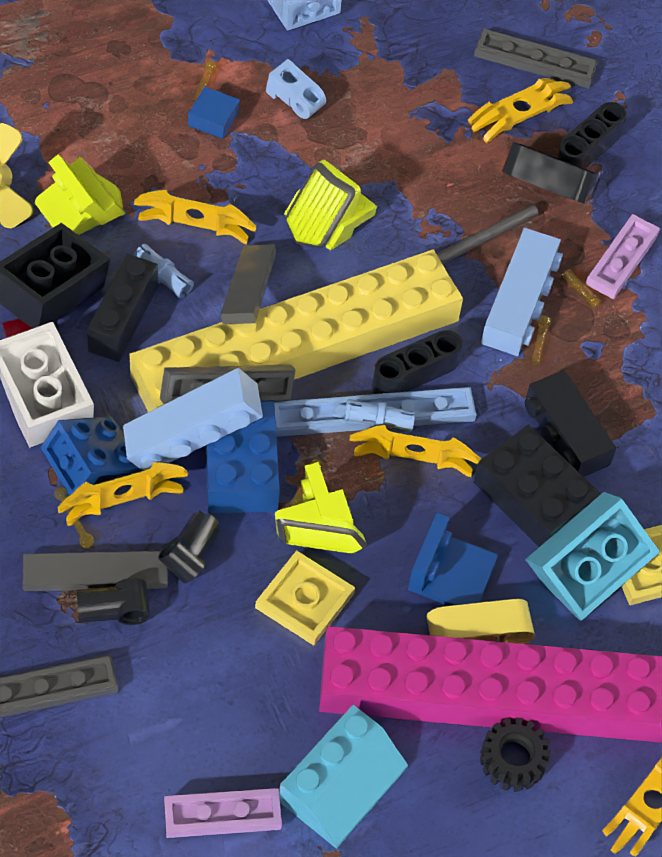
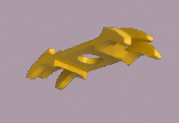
[468,78,573,143]
[134,190,256,244]
[349,425,481,477]
[58,462,188,526]
[602,757,662,857]

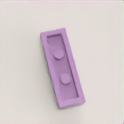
[586,214,660,299]
[164,788,282,838]

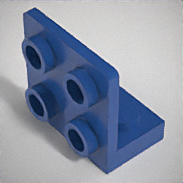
[40,416,141,495]
[408,513,498,606]

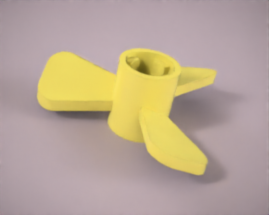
[0,123,33,228]

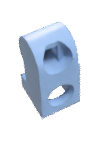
[265,59,326,119]

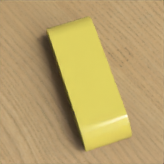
[426,599,535,644]

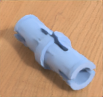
[133,244,194,299]
[344,399,415,432]

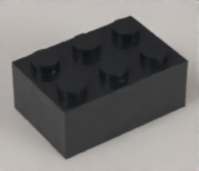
[0,222,110,329]
[474,424,601,547]

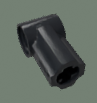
[158,511,220,584]
[76,578,150,625]

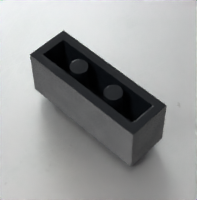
[87,254,158,362]
[524,370,616,477]

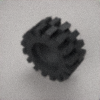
[480,717,551,792]

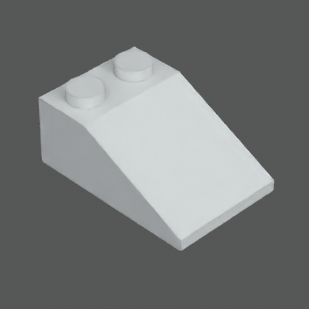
[0,322,94,448]

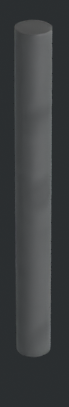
[436,204,538,264]

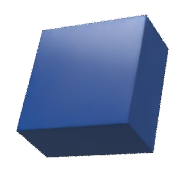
[188,87,240,139]

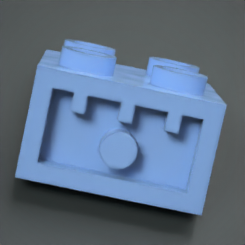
[267,0,342,31]

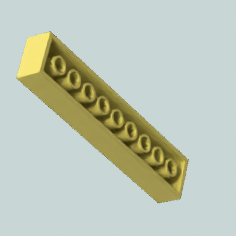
[130,249,463,412]

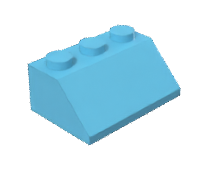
[525,492,660,621]
[279,705,408,849]

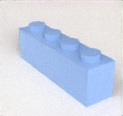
[481,228,563,356]
[123,368,263,471]

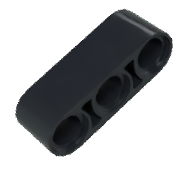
[557,102,627,169]
[502,142,598,204]
[372,330,462,394]

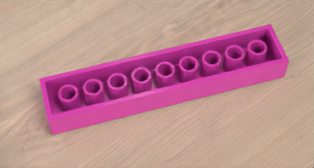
[319,626,662,743]

